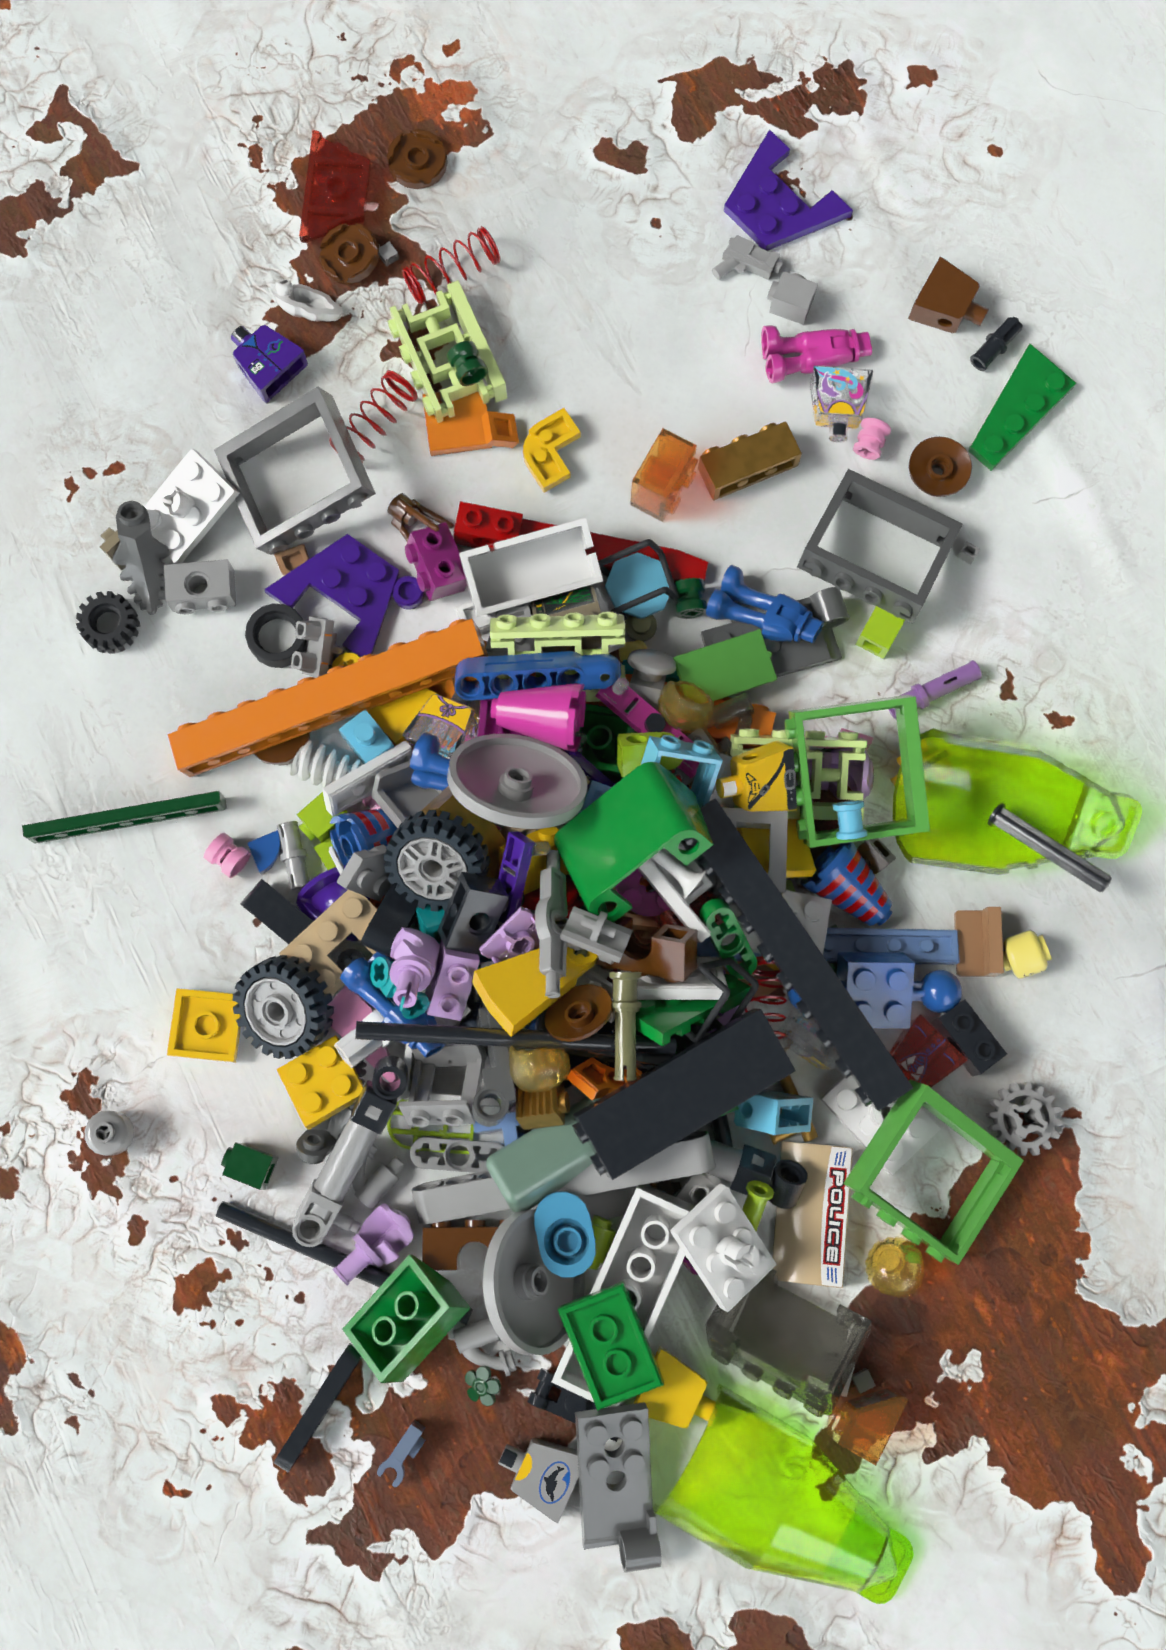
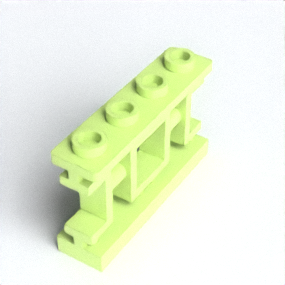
[387,280,507,423]
[490,612,625,702]
[730,729,867,821]

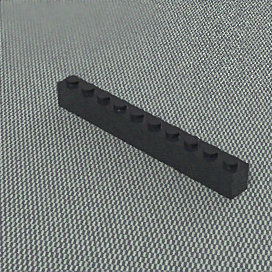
[683,798,913,1111]

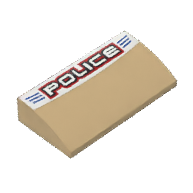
[771,1141,853,1288]

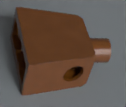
[908,257,989,333]

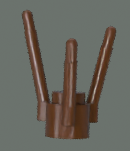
[387,493,454,542]

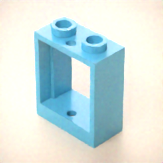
[641,735,722,808]

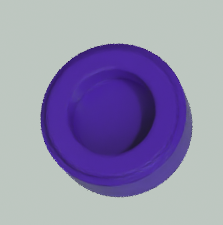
[392,576,425,610]

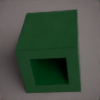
[221,1142,279,1190]

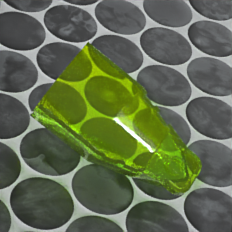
[892,728,1142,875]
[653,1383,914,1604]

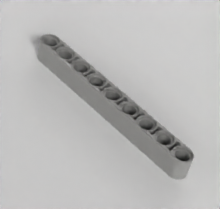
[411,1131,716,1224]

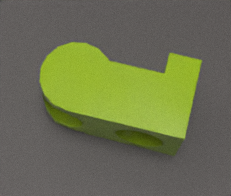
[617,732,683,777]

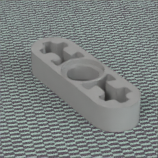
[410,1137,504,1173]

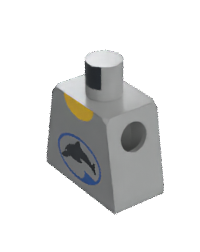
[498,1438,579,1523]

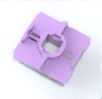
[479,906,540,964]

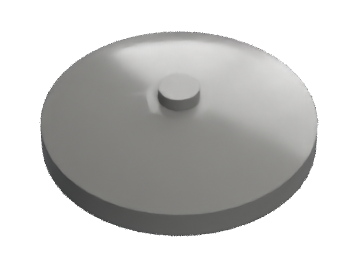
[447,734,588,829]
[483,1209,585,1355]

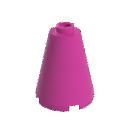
[491,683,586,752]

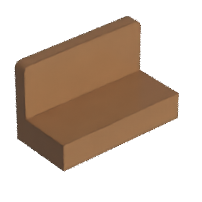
[954,907,1004,977]

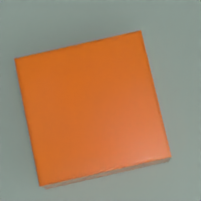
[481,411,519,448]

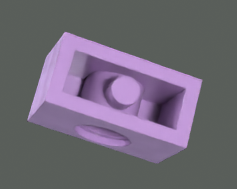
[425,939,480,1021]

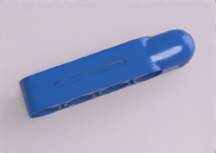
[454,651,621,700]

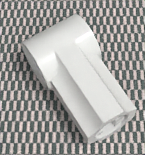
[334,1009,393,1068]

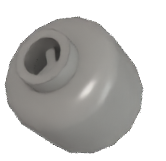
[84,1110,134,1156]

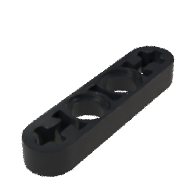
[274,1343,362,1473]

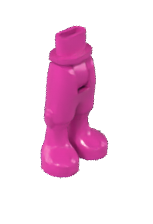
[761,325,872,383]

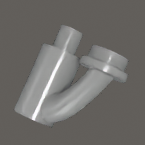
[352,1144,405,1210]
[453,1317,517,1376]

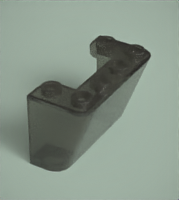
[705,1269,872,1417]

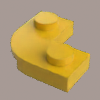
[523,408,581,493]

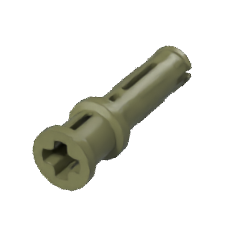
[609,972,641,1081]

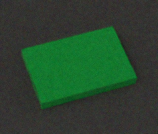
[558,1281,664,1411]

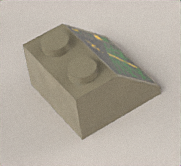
[531,584,601,653]

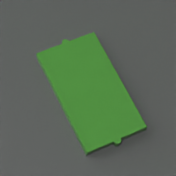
[673,629,778,709]

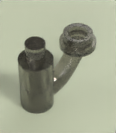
[699,693,754,757]

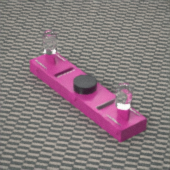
[595,678,699,778]

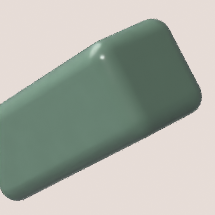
[486,1097,600,1213]

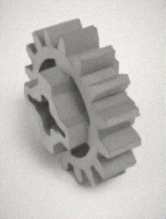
[986,1082,1063,1156]

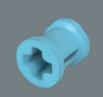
[833,801,867,840]

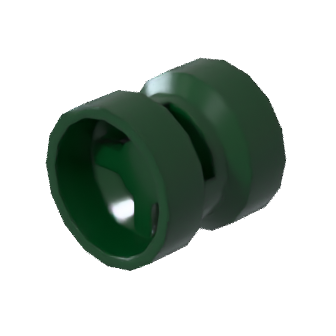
[446,341,488,386]
[674,578,707,619]

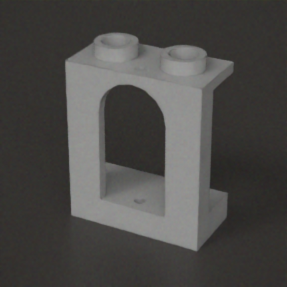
[713,808,788,895]
[399,1044,487,1127]

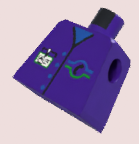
[231,325,308,404]

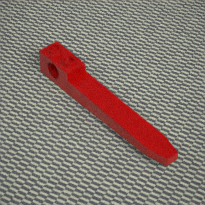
[454,501,708,583]

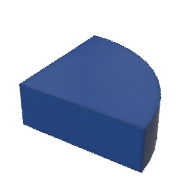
[247,830,282,874]

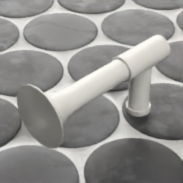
[651,850,706,899]

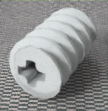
[290,739,361,787]

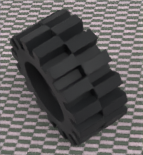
[76,591,140,654]

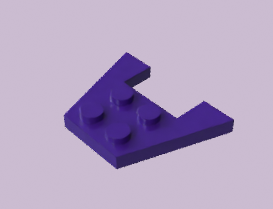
[724,129,853,251]
[264,534,399,657]

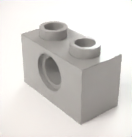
[164,559,236,615]

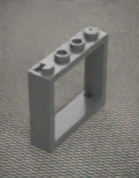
[214,386,376,555]
[797,469,963,624]

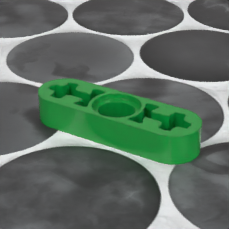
[699,898,757,979]

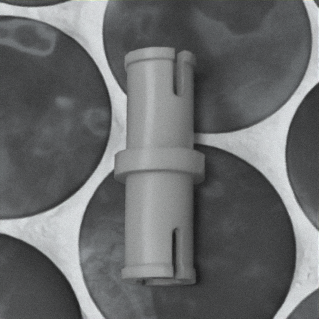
[277,821,309,890]

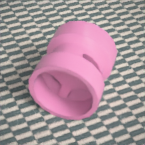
[204,832,251,878]

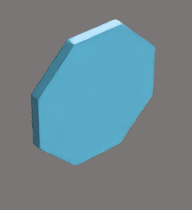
[605,552,669,619]

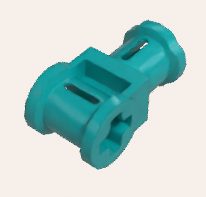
[370,957,430,1019]

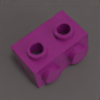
[405,522,467,601]

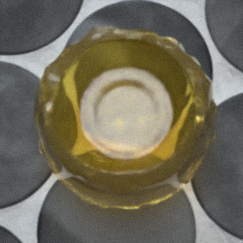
[657,681,714,732]
[509,1046,570,1093]
[865,1236,925,1298]

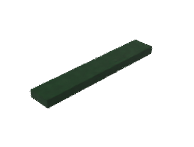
[22,791,227,844]

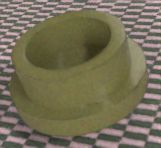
[625,615,657,642]

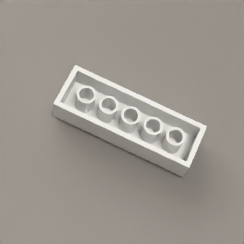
[552,1184,695,1408]

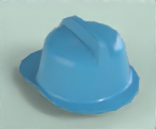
[534,1192,596,1277]

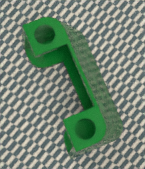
[554,762,713,922]

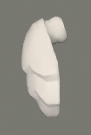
[274,279,342,322]

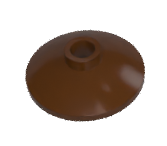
[908,436,972,497]
[545,984,613,1042]

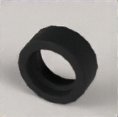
[245,603,306,668]

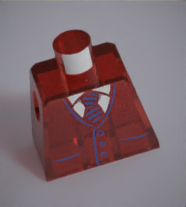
[889,1014,967,1088]

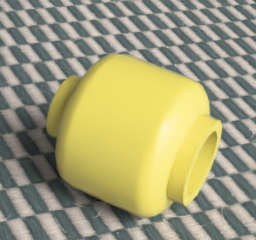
[1003,930,1052,979]

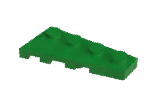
[968,343,1076,471]
[636,974,751,1046]

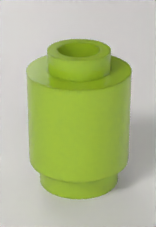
[589,1215,617,1270]

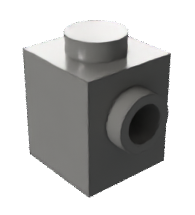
[767,271,818,325]

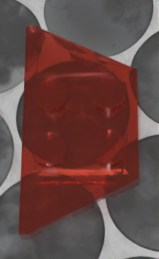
[299,130,371,243]

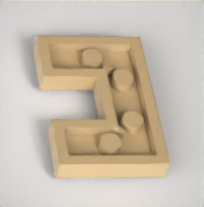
[279,890,377,997]

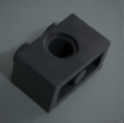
[438,871,509,956]
[931,999,1007,1077]

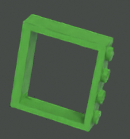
[785,695,930,848]
[843,1080,1024,1265]

